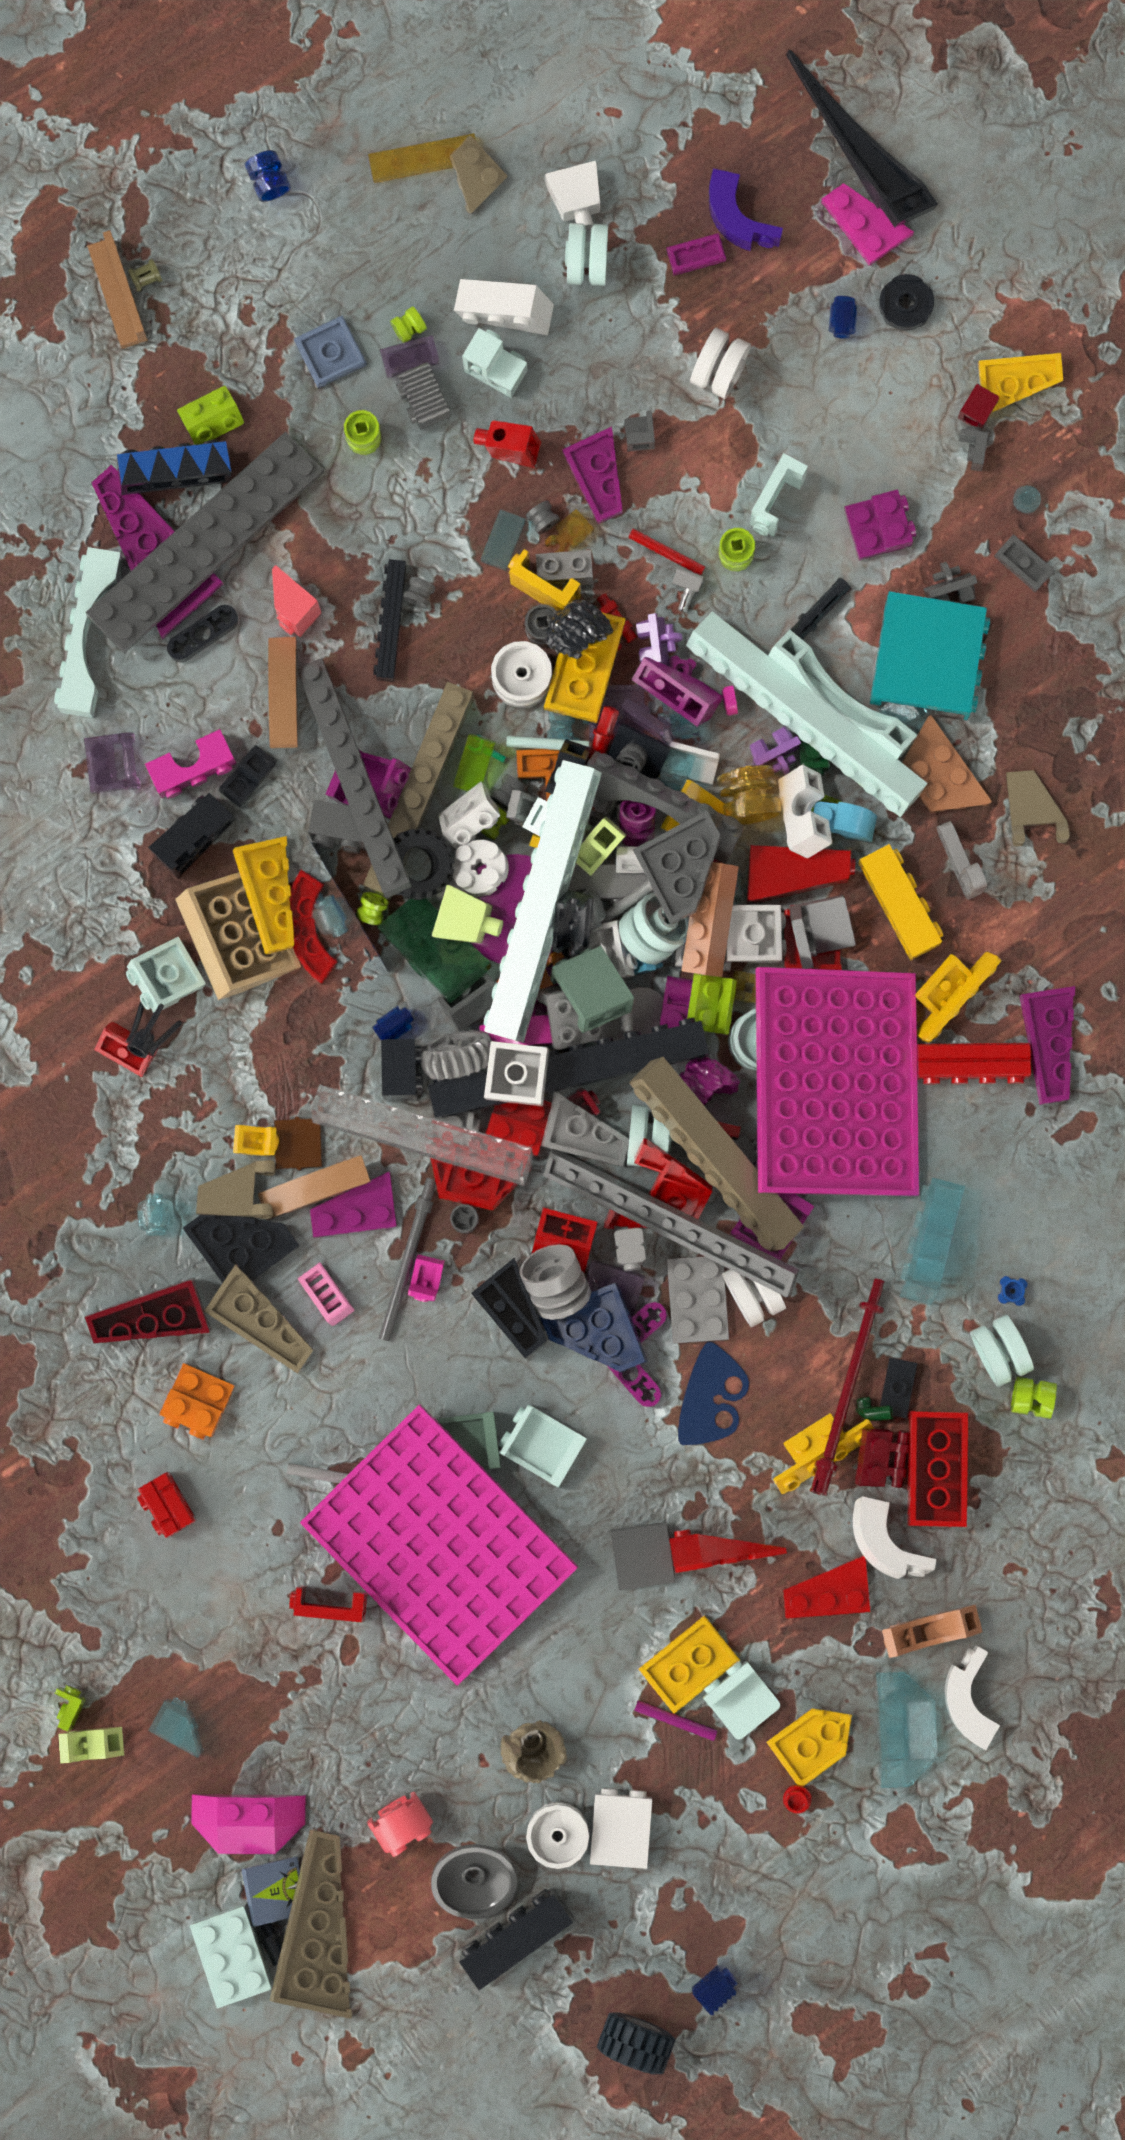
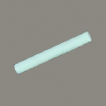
[506,736,590,750]

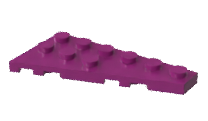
[91,464,223,640]

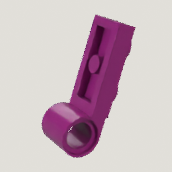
[660,976,693,1028]

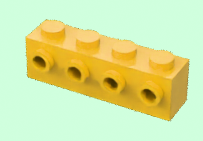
[858,844,943,961]

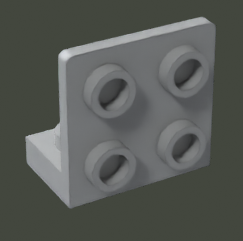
[537,985,607,1049]

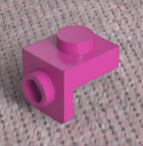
[408,1254,445,1302]

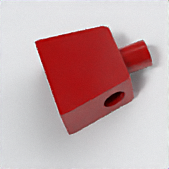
[473,420,541,468]

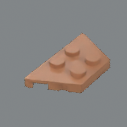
[902,715,992,813]

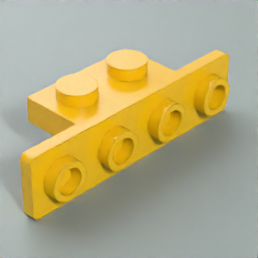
[914,952,1001,1043]
[773,1413,874,1494]

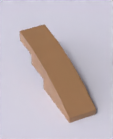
[268,637,298,748]
[258,1155,371,1220]

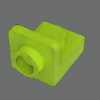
[54,1685,86,1732]

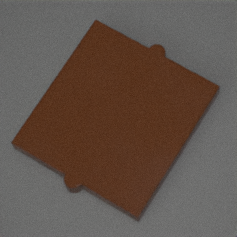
[274,1116,322,1171]

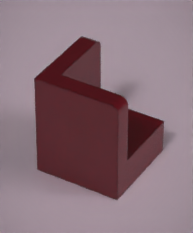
[958,384,999,430]

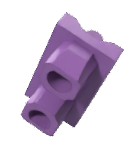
[636,613,683,666]
[749,727,801,776]

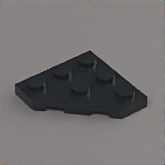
[183,1215,300,1283]

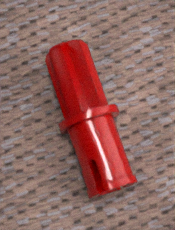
[589,706,619,759]

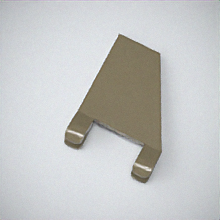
[1006,770,1070,847]
[196,1160,276,1219]

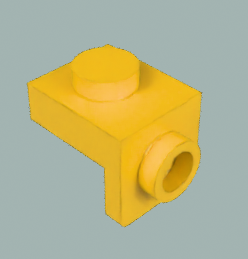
[233,1125,279,1156]

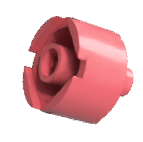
[367,1792,433,1857]

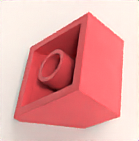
[272,565,321,637]

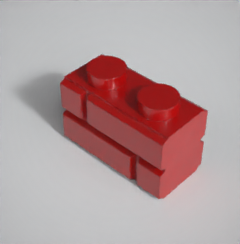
[137,1472,197,1538]

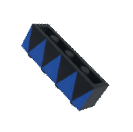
[117,440,231,495]

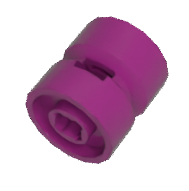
[619,800,656,847]

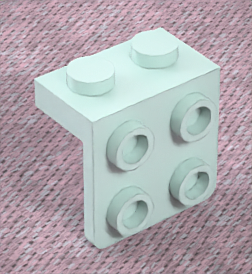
[702,1661,780,1739]

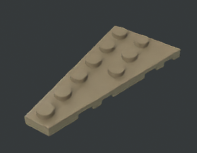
[269,1829,352,2019]

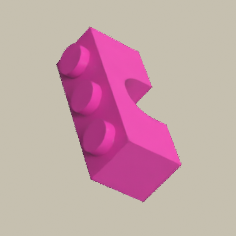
[145,729,236,799]

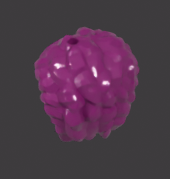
[679,1057,740,1105]

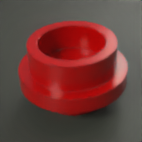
[783,1785,812,1813]

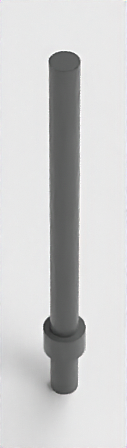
[378,1178,436,1341]

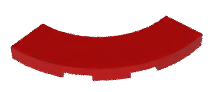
[289,869,338,985]

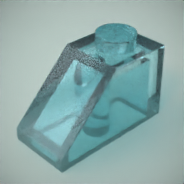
[148,1697,204,1758]

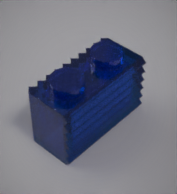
[692,1965,738,2015]

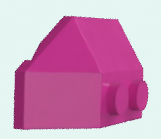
[192,1794,306,1854]

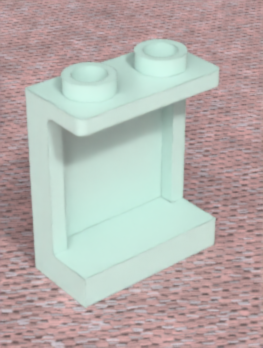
[750,453,808,537]
[498,1404,587,1488]

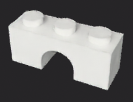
[778,765,832,858]

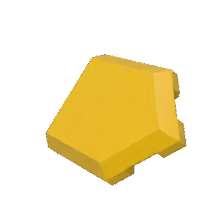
[767,1708,852,1786]

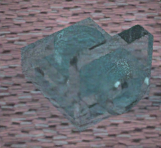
[879,702,927,726]

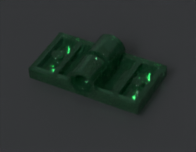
[377,898,492,1003]

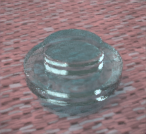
[1013,485,1041,513]

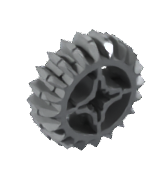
[420,1030,492,1080]

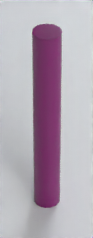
[634,1700,717,1741]

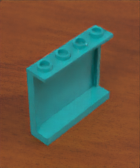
[869,591,990,721]

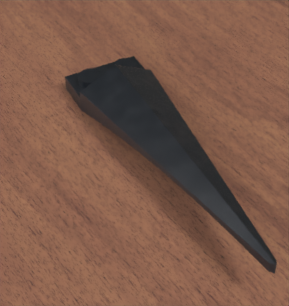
[786,50,938,228]

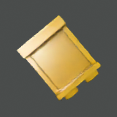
[508,549,581,611]

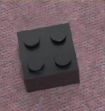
[381,1039,424,1101]

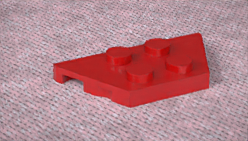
[427,1138,532,1211]

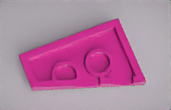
[821,183,914,266]

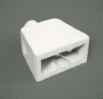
[545,161,600,230]

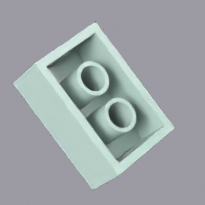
[190,1903,273,2008]

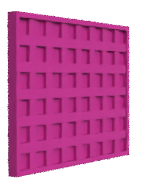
[300,1404,579,1686]

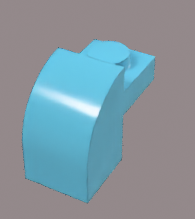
[813,801,877,843]

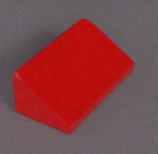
[94,1022,158,1077]

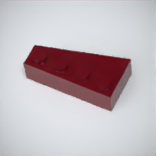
[84,1278,211,1344]

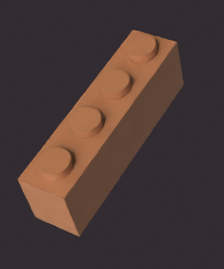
[681,862,739,977]

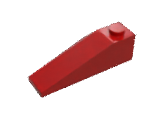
[669,1529,787,1573]

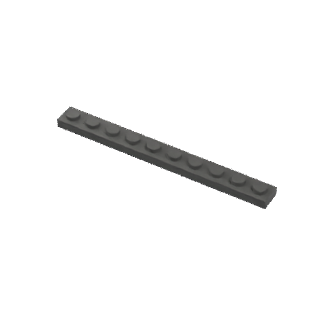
[297,658,412,898]
[543,1149,800,1297]

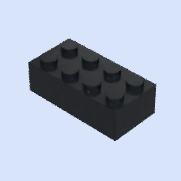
[459,1888,574,1991]

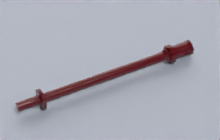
[809,1278,885,1496]

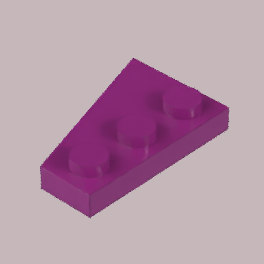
[562,426,623,524]
[310,1171,397,1238]

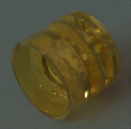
[717,765,782,825]

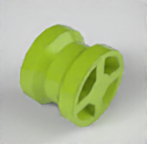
[356,892,389,925]

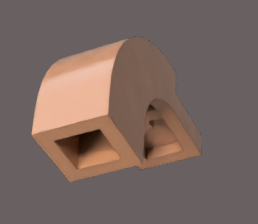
[882,1604,983,1658]

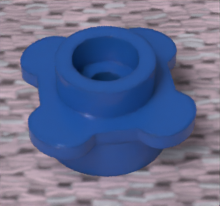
[998,1276,1027,1306]

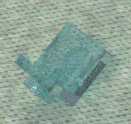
[658,703,699,740]
[659,749,696,791]

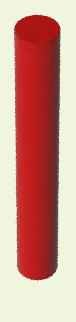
[628,528,706,575]

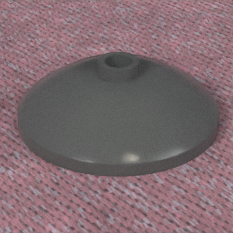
[431,1844,517,1919]

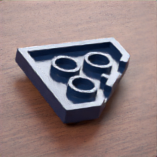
[540,1283,648,1372]

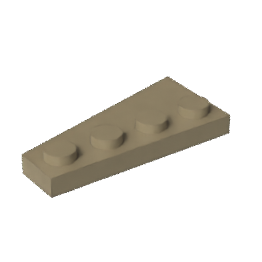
[204,1264,313,1374]

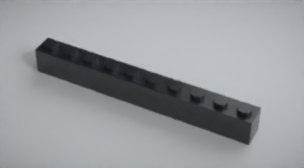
[427,1018,709,1119]

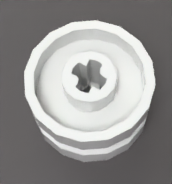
[690,327,751,399]
[491,641,552,708]
[722,1269,786,1327]
[526,1801,589,1869]

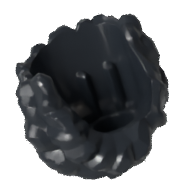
[545,600,614,659]

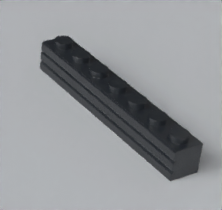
[373,559,407,682]

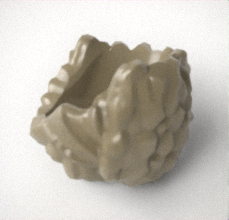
[500,1720,567,1783]

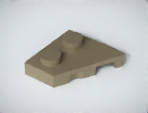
[450,136,508,214]

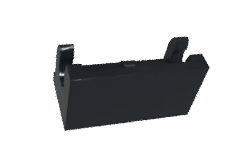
[552,889,594,956]

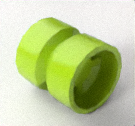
[344,410,381,455]
[719,528,755,572]
[1011,1377,1057,1419]

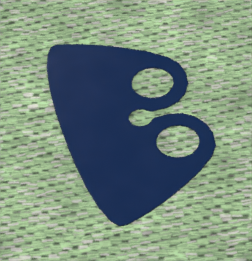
[678,1341,749,1445]

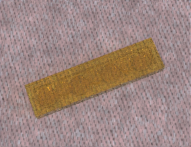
[368,133,476,183]

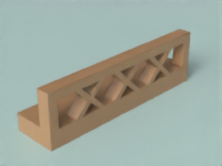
[87,230,148,349]

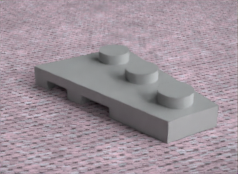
[541,1092,629,1167]

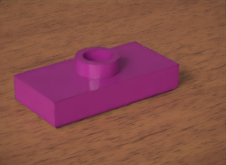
[666,233,726,276]

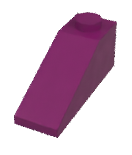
[632,657,723,727]

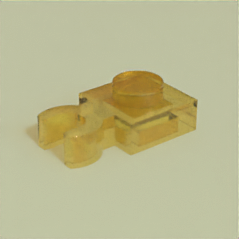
[545,509,594,553]

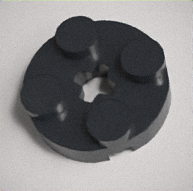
[879,274,934,330]

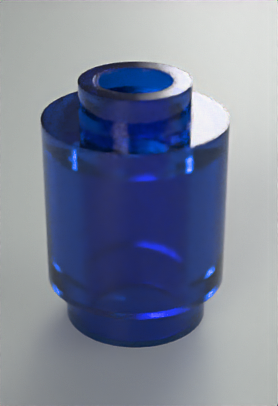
[828,296,858,339]
[372,1005,415,1040]

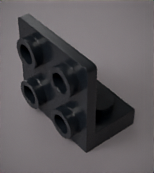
[607,723,671,779]

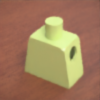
[432,885,503,943]

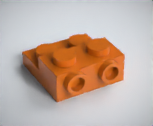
[159,1363,235,1440]

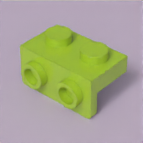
[177,386,244,445]

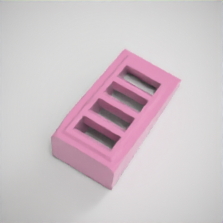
[298,1262,354,1326]

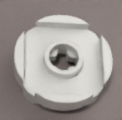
[452,840,509,897]

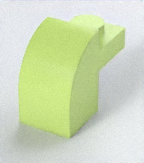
[576,816,626,876]
[58,1727,124,1763]

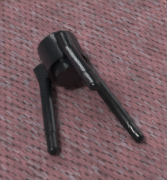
[126,1001,182,1058]

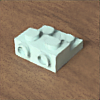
[126,937,206,1013]

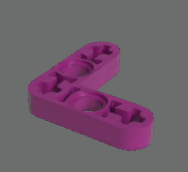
[606,1302,667,1407]

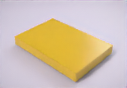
[638,1616,740,1714]

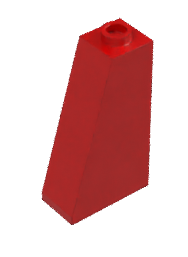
[747,845,855,904]

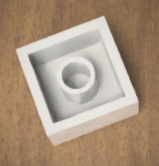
[484,1041,549,1106]

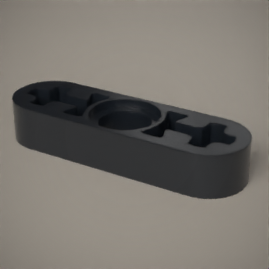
[167,605,238,663]

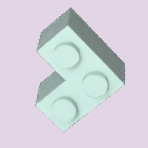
[462,328,528,398]

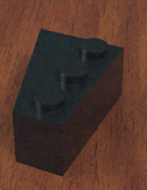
[148,793,235,879]
[471,1257,547,1359]

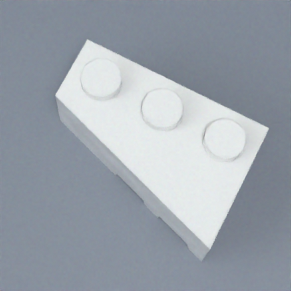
[454,279,554,336]

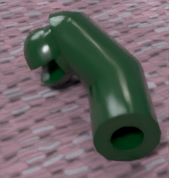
[856,1397,893,1421]

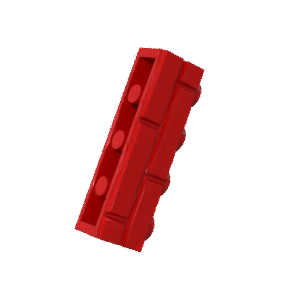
[917,1043,1031,1085]

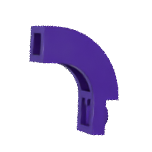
[708,168,783,251]

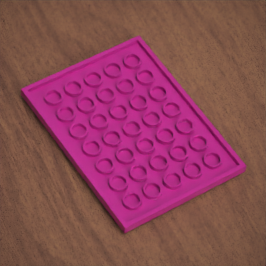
[756,967,919,1196]

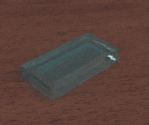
[480,509,526,571]

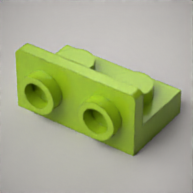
[687,973,737,1035]

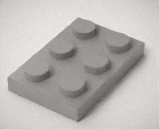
[667,1257,729,1344]

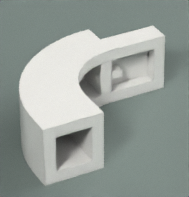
[853,1496,936,1579]
[945,1646,1000,1750]

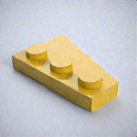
[978,353,1063,412]

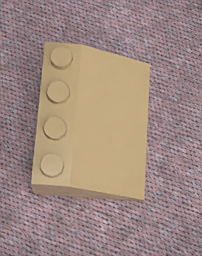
[175,872,301,1000]

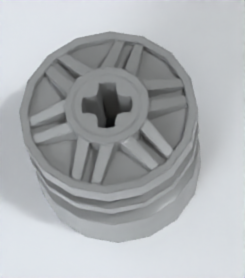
[519,1244,591,1320]

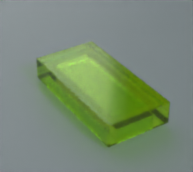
[453,733,496,791]

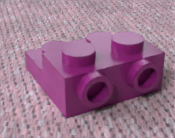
[844,489,916,561]

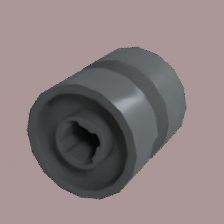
[525,604,557,648]

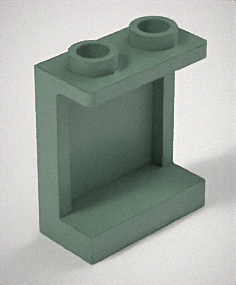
[550,946,634,1033]
[436,1411,501,1470]

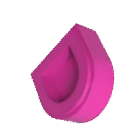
[721,686,738,716]

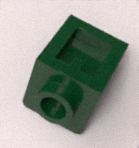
[799,739,830,776]

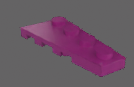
[1019,986,1075,1105]

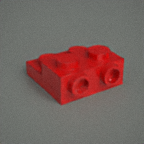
[484,1100,552,1160]

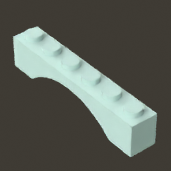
[54,547,124,718]
[768,630,917,760]

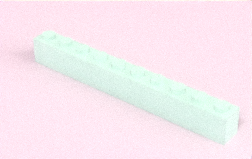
[686,611,927,817]
[484,760,602,1043]

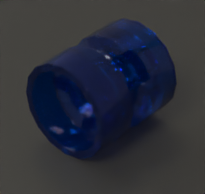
[244,150,291,202]

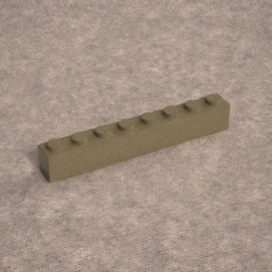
[363,682,474,900]
[629,1057,804,1252]

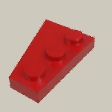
[783,1555,870,1619]

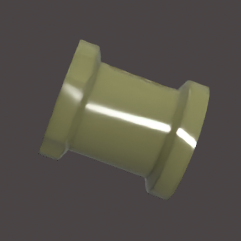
[128,259,163,292]

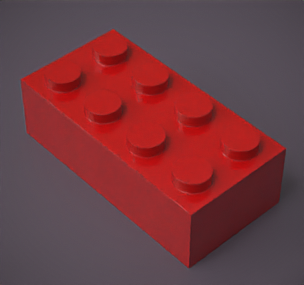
[907,1411,968,1527]

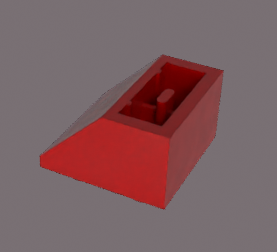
[531,1207,598,1274]

